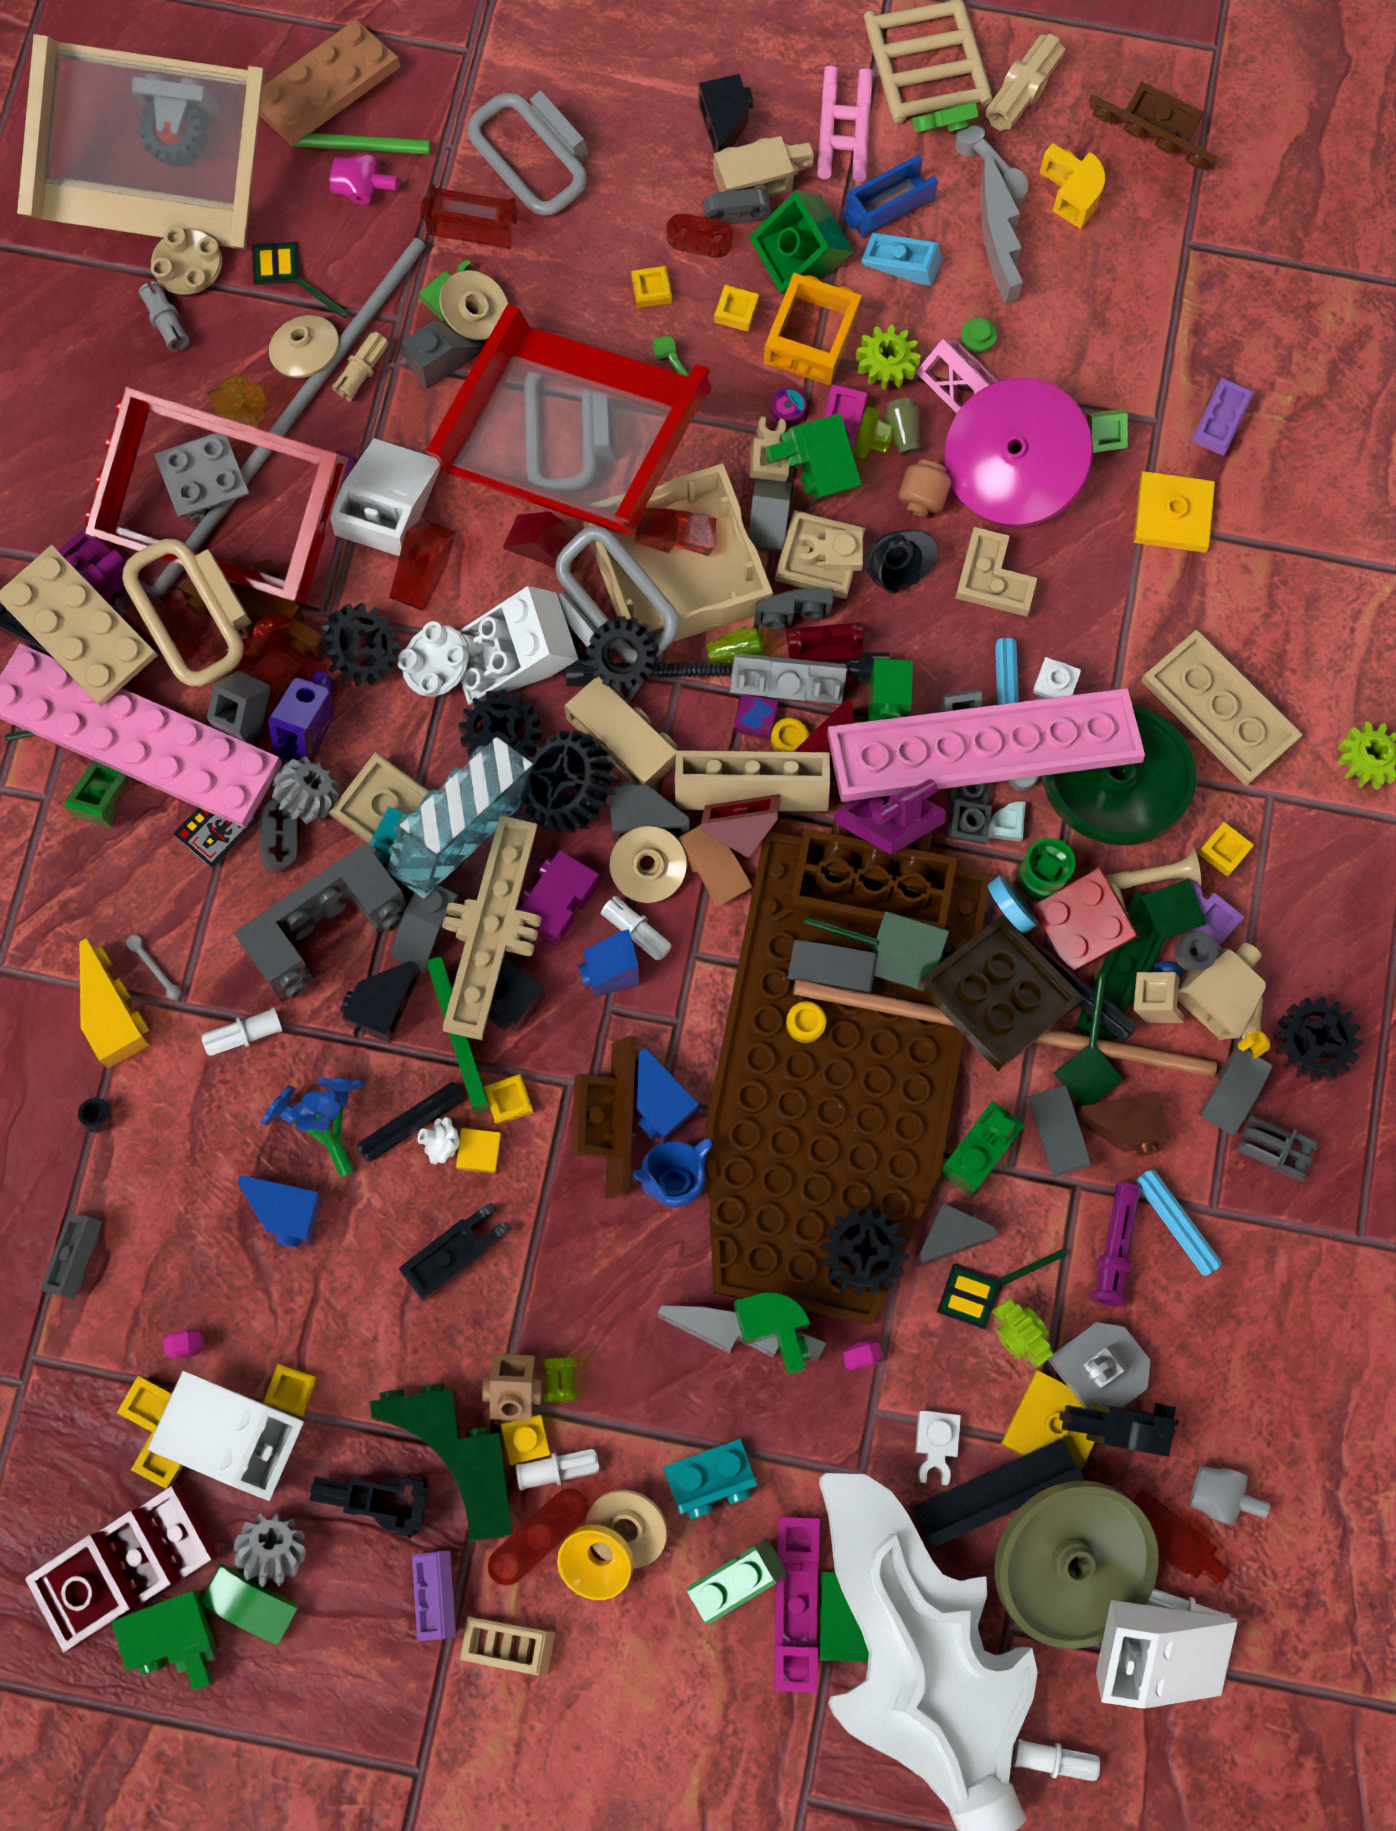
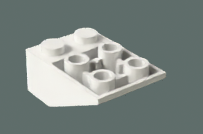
[330,438,441,558]
[458,586,578,705]
[147,1370,304,1501]
[1096,1600,1237,1709]

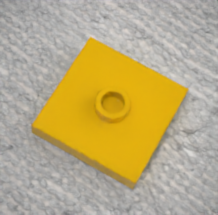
[1133,471,1215,553]
[1000,1370,1095,1471]

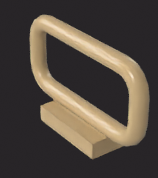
[122,539,252,687]

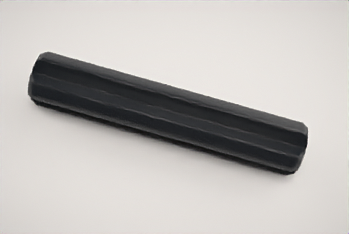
[357,1082,464,1162]

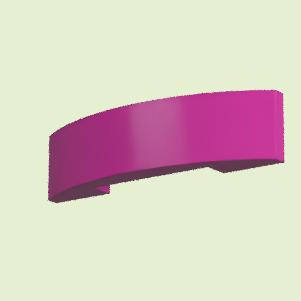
[774,1517,820,1693]

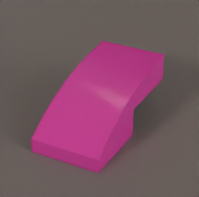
[824,384,868,453]

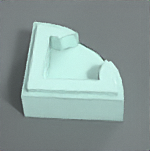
[988,802,1026,842]

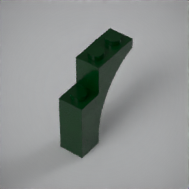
[370,1383,514,1542]

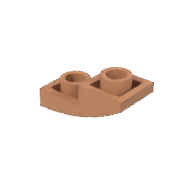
[677,824,752,906]

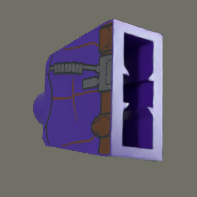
[268,671,335,763]

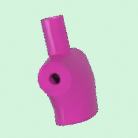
[330,154,399,205]

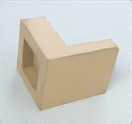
[1134,972,1184,1023]

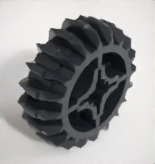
[518,730,618,833]

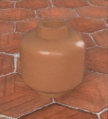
[898,460,952,518]

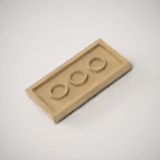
[0,545,158,707]
[1141,629,1303,787]

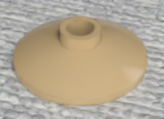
[439,270,508,340]
[269,315,339,378]
[610,826,687,903]
[586,1490,668,1568]

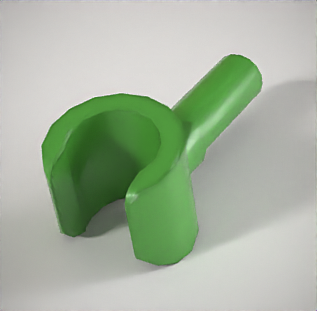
[652,336,689,376]

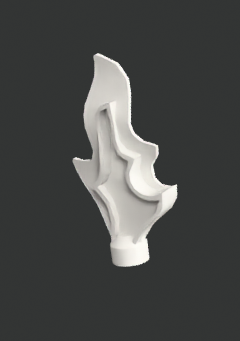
[819,1473,1038,1831]

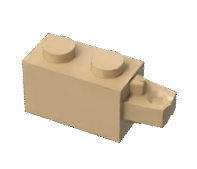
[713,136,814,197]

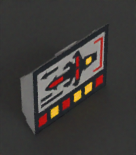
[173,808,259,868]

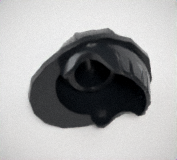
[866,529,938,594]

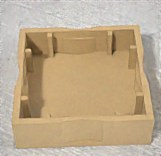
[583,463,773,650]

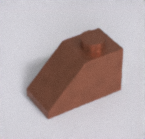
[1075,1092,1170,1156]

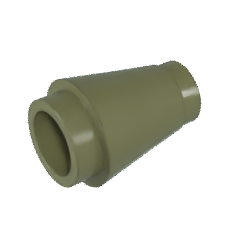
[884,398,921,456]

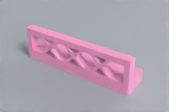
[916,339,999,413]

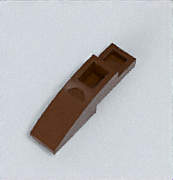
[180,581,327,661]

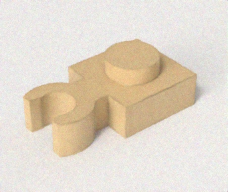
[750,416,789,482]
[798,530,863,571]

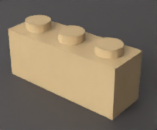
[565,677,677,788]

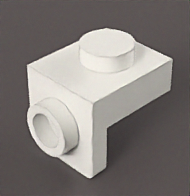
[1033,657,1081,698]

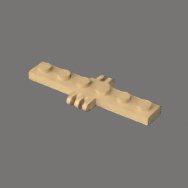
[442,815,542,1040]

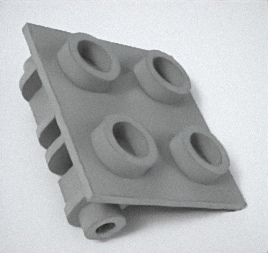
[154,433,249,523]

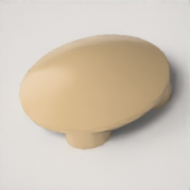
[151,226,222,295]

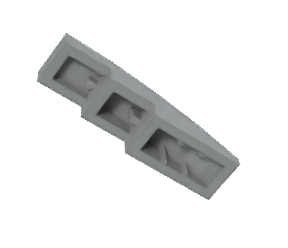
[980,156,1023,305]
[658,1306,826,1362]

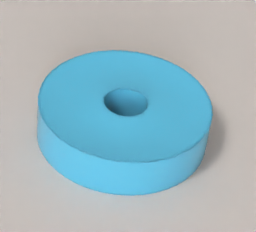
[987,875,1038,934]

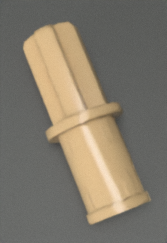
[332,332,388,401]

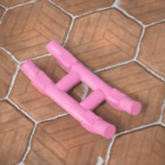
[817,66,873,182]

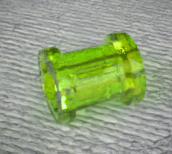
[542,1358,579,1403]

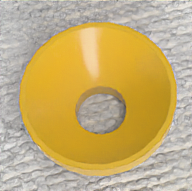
[557,1525,634,1600]

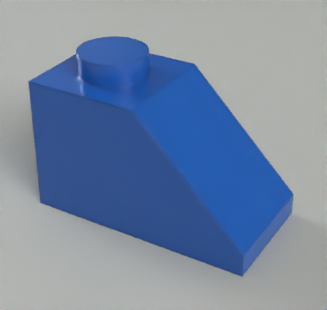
[578,929,639,997]
[637,1048,699,1142]
[238,1175,323,1249]

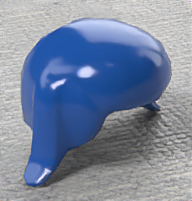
[633,1138,712,1208]

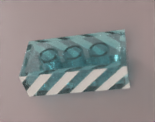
[387,737,533,899]

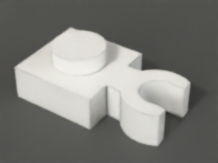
[915,1410,961,1486]

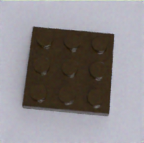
[917,915,1084,1072]

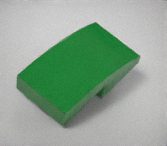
[201,1563,297,1645]

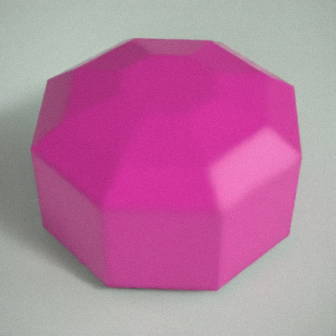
[162,1329,205,1360]
[842,1340,883,1371]

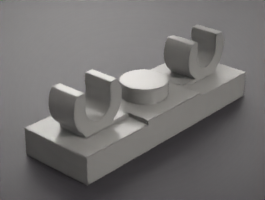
[729,653,847,704]

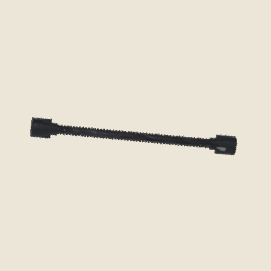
[566,652,890,687]

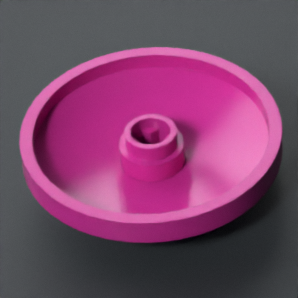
[944,378,1093,527]

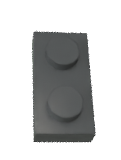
[40,1213,102,1300]

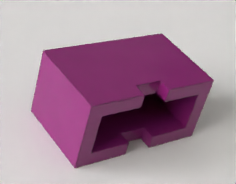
[516,850,600,947]

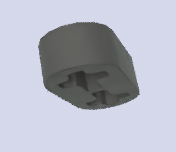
[703,189,772,225]
[259,799,297,873]

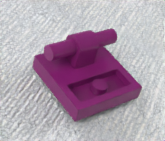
[58,526,127,605]
[835,779,946,855]

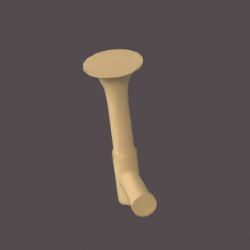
[1106,848,1201,915]

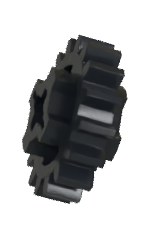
[318,603,401,686]
[459,689,542,773]
[1274,996,1363,1083]
[819,1207,909,1298]

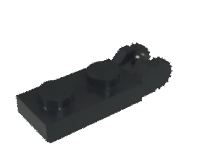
[398,1203,511,1302]

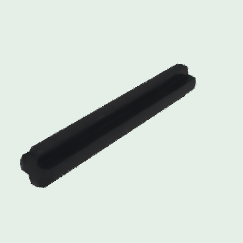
[1019,931,1137,1041]

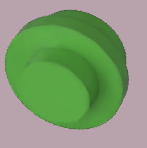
[961,318,997,354]

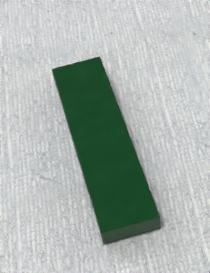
[1074,890,1158,1041]

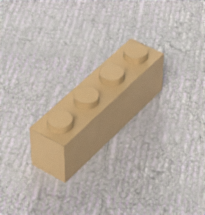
[675,750,830,811]

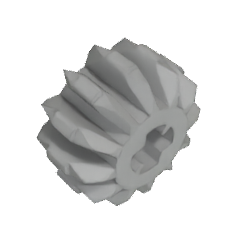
[272,756,339,824]
[234,1512,306,1587]

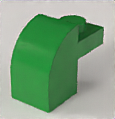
[734,1293,810,1377]

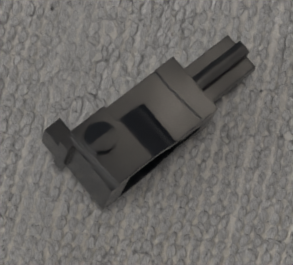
[1059,1402,1179,1457]
[309,1475,429,1539]

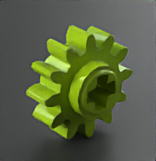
[855,324,921,390]
[1337,721,1396,790]
[992,1298,1054,1368]

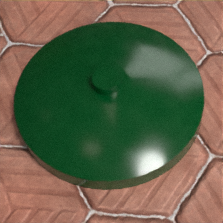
[1042,704,1197,845]

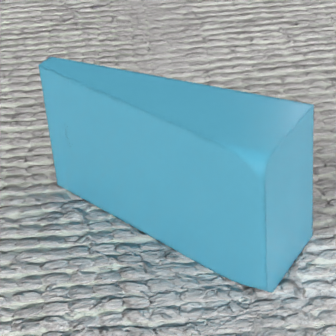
[861,232,942,286]

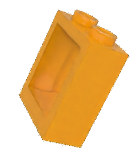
[763,273,862,386]

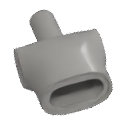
[1189,1465,1270,1526]

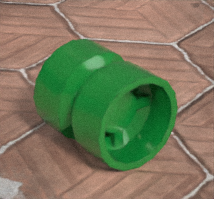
[1017,838,1075,901]

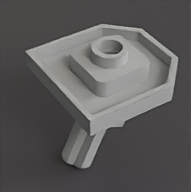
[1048,1322,1150,1409]

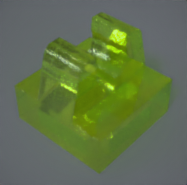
[852,406,895,458]

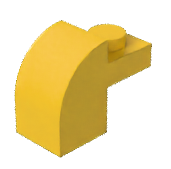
[1039,143,1105,229]

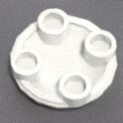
[397,621,469,697]

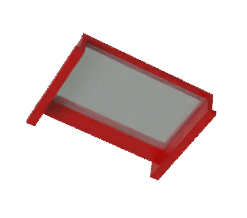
[426,305,712,538]

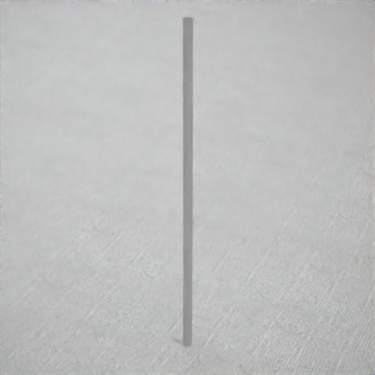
[126,238,426,633]

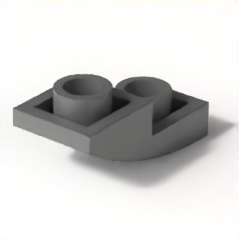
[755,588,833,630]
[947,782,992,844]
[788,940,878,993]
[1198,1045,1273,1136]
[1028,1086,1091,1177]

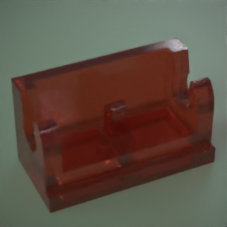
[123,591,205,665]

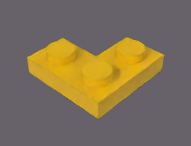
[117,1376,184,1489]

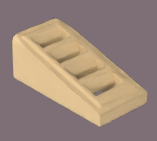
[460,1617,555,1676]

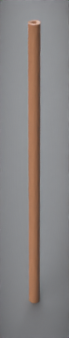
[793,979,1217,1077]

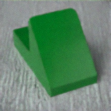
[64,761,129,828]

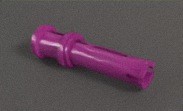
[1089,1182,1141,1307]

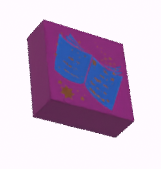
[733,694,779,740]

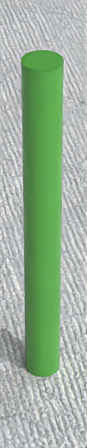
[289,133,431,155]

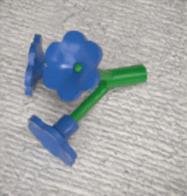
[261,1078,365,1177]

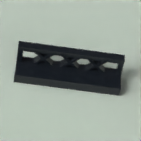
[912,1438,1084,1549]

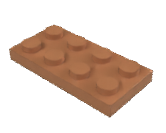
[260,19,401,146]

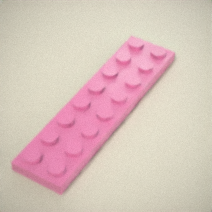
[0,644,282,828]
[827,688,1145,802]

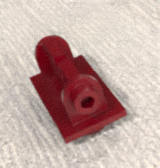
[786,622,864,662]

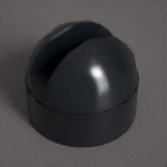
[78,1098,112,1133]

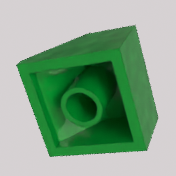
[749,190,853,294]

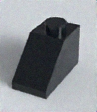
[698,74,753,153]
[340,961,421,1043]

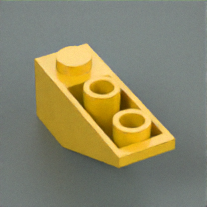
[79,938,150,1069]

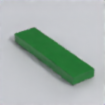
[427,956,490,1115]

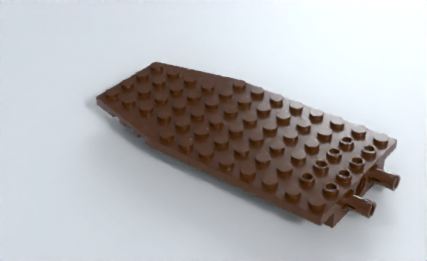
[705,804,992,1325]

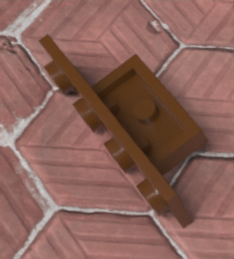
[1089,81,1217,170]
[571,1036,639,1199]

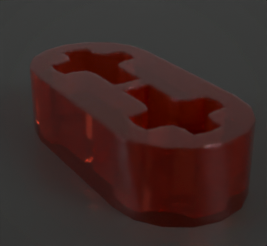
[666,214,733,258]

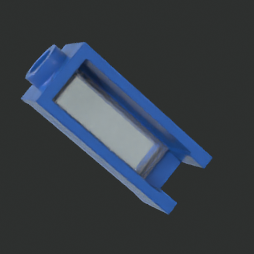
[843,155,938,239]

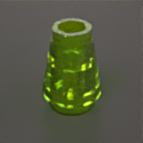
[706,626,763,664]

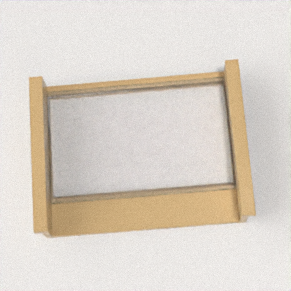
[17,34,265,250]

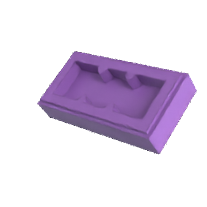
[1190,377,1254,456]
[412,1551,456,1641]

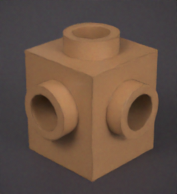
[482,1354,542,1421]

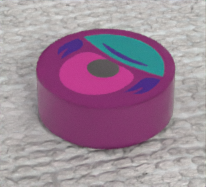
[770,387,807,426]

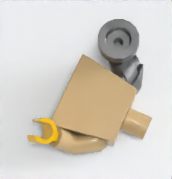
[1174,931,1270,1060]

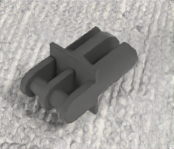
[1236,1115,1319,1182]

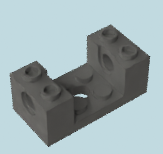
[234,842,407,1002]

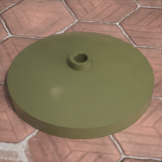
[994,1481,1158,1649]

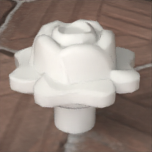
[418,1117,460,1165]

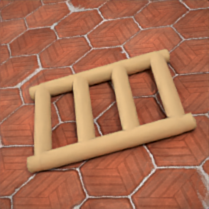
[863,0,993,124]

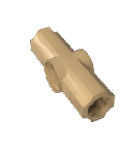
[985,33,1066,131]

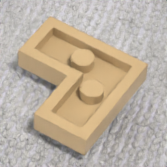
[955,527,1037,617]

